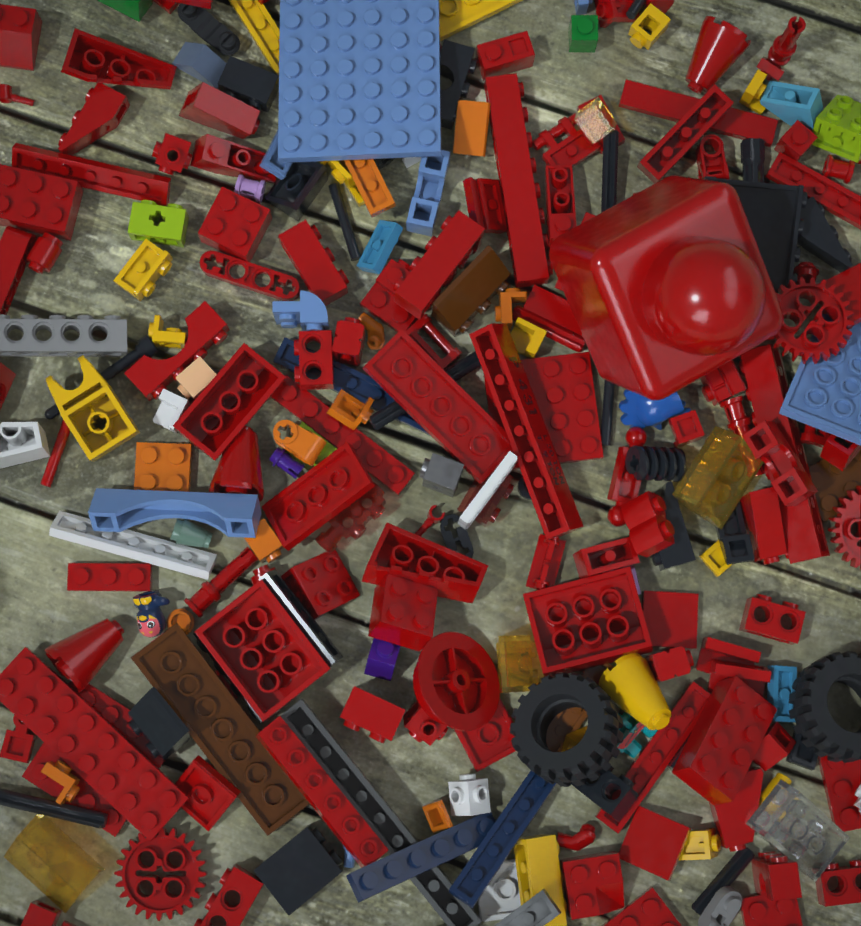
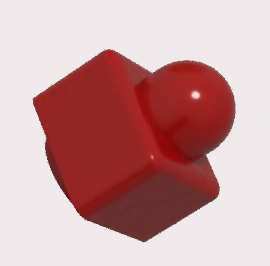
[549,175,784,400]

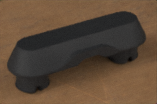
[177,3,240,55]

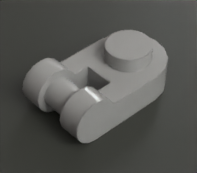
[698,886,742,926]

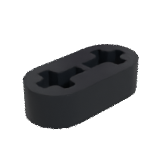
[440,514,474,558]

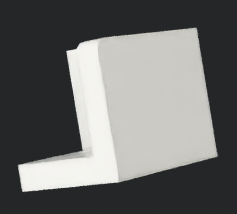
[153,388,191,433]

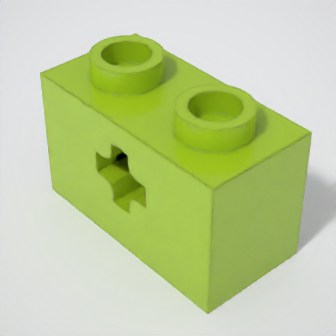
[127,200,189,247]

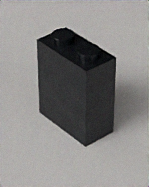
[253,825,344,916]

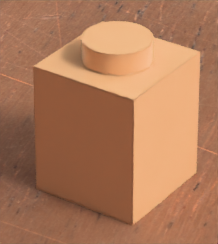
[176,356,217,400]

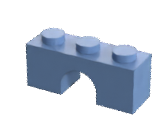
[406,150,450,237]

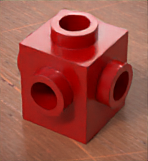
[152,133,192,176]
[403,700,448,746]

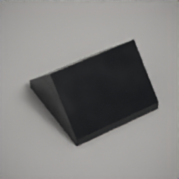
[264,162,328,222]

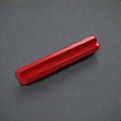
[512,306,585,352]

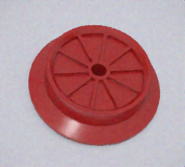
[413,632,500,731]

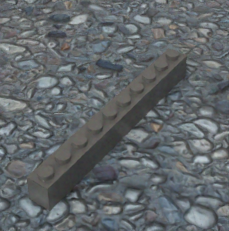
[281,699,482,926]

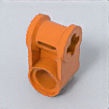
[273,420,327,466]

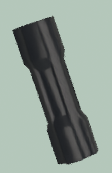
[740,138,765,183]

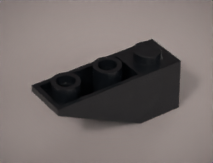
[797,197,853,273]

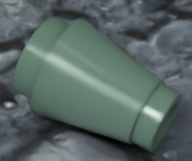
[170,519,213,549]

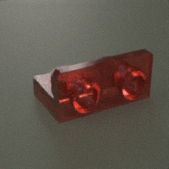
[457,469,515,527]

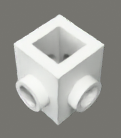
[448,773,491,816]

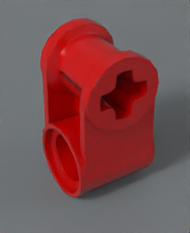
[695,134,729,179]

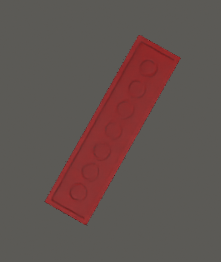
[0,647,190,841]

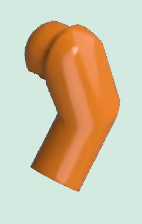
[358,312,385,350]

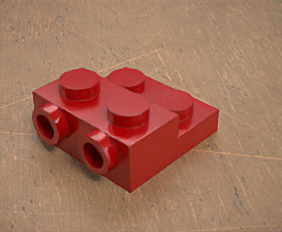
[360,259,417,333]

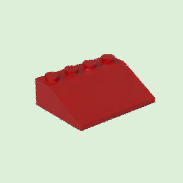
[523,566,653,678]
[194,579,331,722]

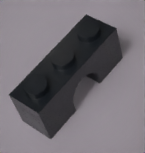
[440,39,478,130]

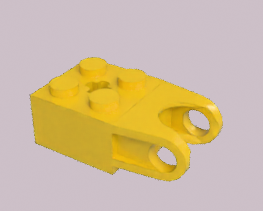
[45,355,140,462]

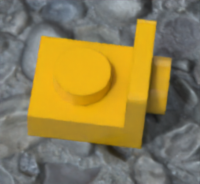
[739,69,767,114]
[148,315,188,349]
[678,828,721,861]

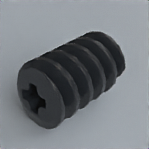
[625,446,686,482]

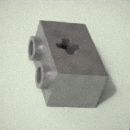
[419,453,464,497]

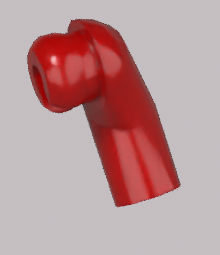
[556,824,596,851]

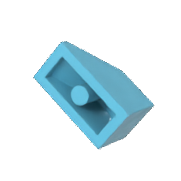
[760,81,823,129]

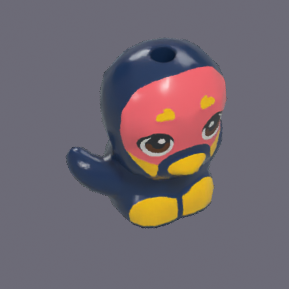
[133,590,170,638]

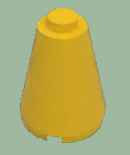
[599,653,671,730]

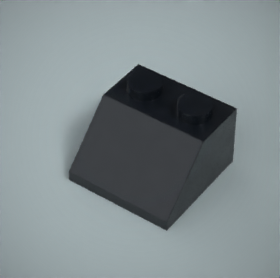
[128,687,191,761]

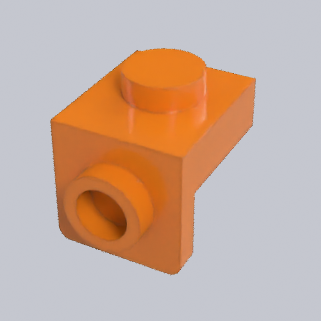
[495,288,527,330]
[327,389,374,430]
[41,760,81,805]

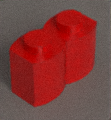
[621,491,675,557]

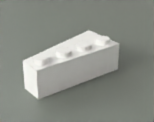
[0,422,50,469]

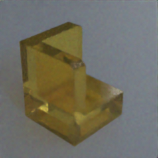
[574,97,617,144]

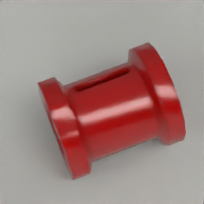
[822,154,855,184]

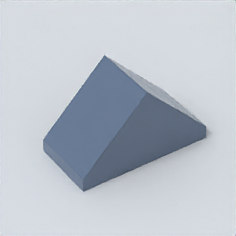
[172,42,226,89]

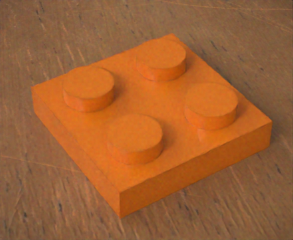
[134,442,192,492]

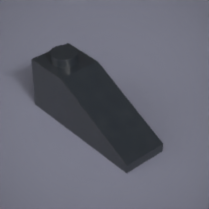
[651,481,696,571]

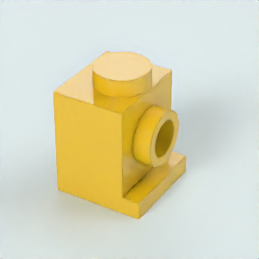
[628,3,671,50]

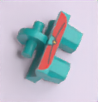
[617,712,658,758]

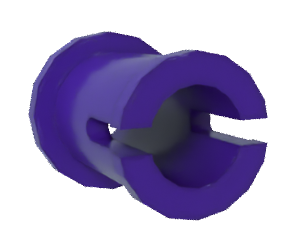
[269,447,305,479]

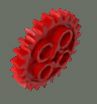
[768,277,855,364]
[828,485,861,570]
[114,827,208,921]

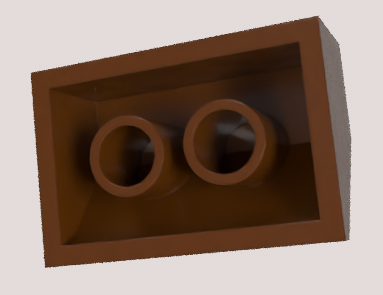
[431,245,511,337]

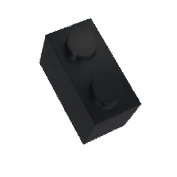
[217,56,279,112]

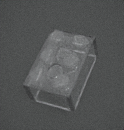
[746,780,850,882]

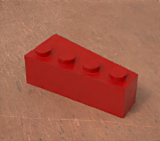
[361,523,488,603]

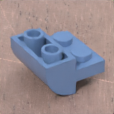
[272,290,330,331]

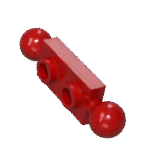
[607,427,647,527]

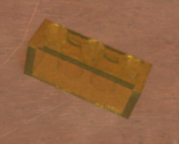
[672,426,764,529]
[4,814,105,913]

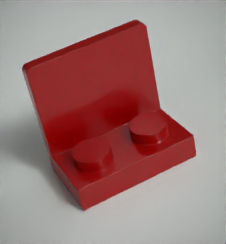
[281,548,360,620]

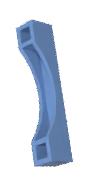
[88,488,261,538]

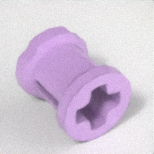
[234,174,266,204]

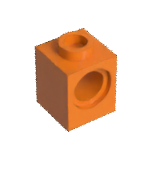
[244,518,283,563]

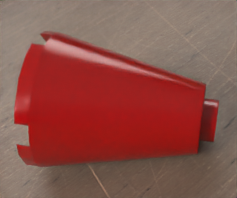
[685,16,752,94]
[209,426,264,502]
[44,618,125,693]

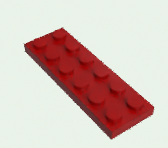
[362,329,513,484]

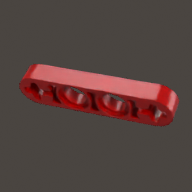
[199,250,300,301]

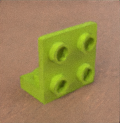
[813,95,861,163]

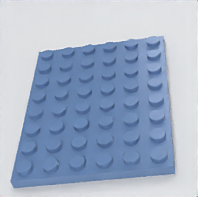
[278,0,441,163]

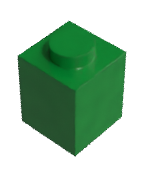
[568,15,598,53]

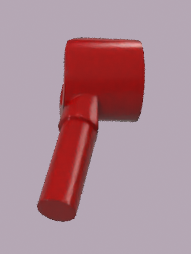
[0,84,34,106]
[415,505,445,537]

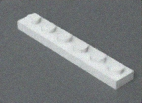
[49,511,217,580]

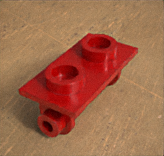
[526,534,566,590]

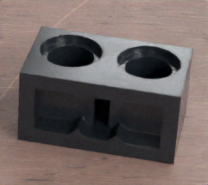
[571,766,639,822]

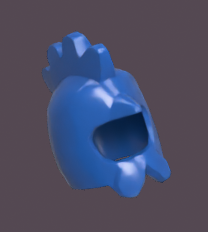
[619,389,691,430]

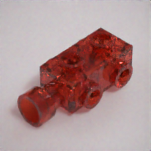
[315,482,386,554]

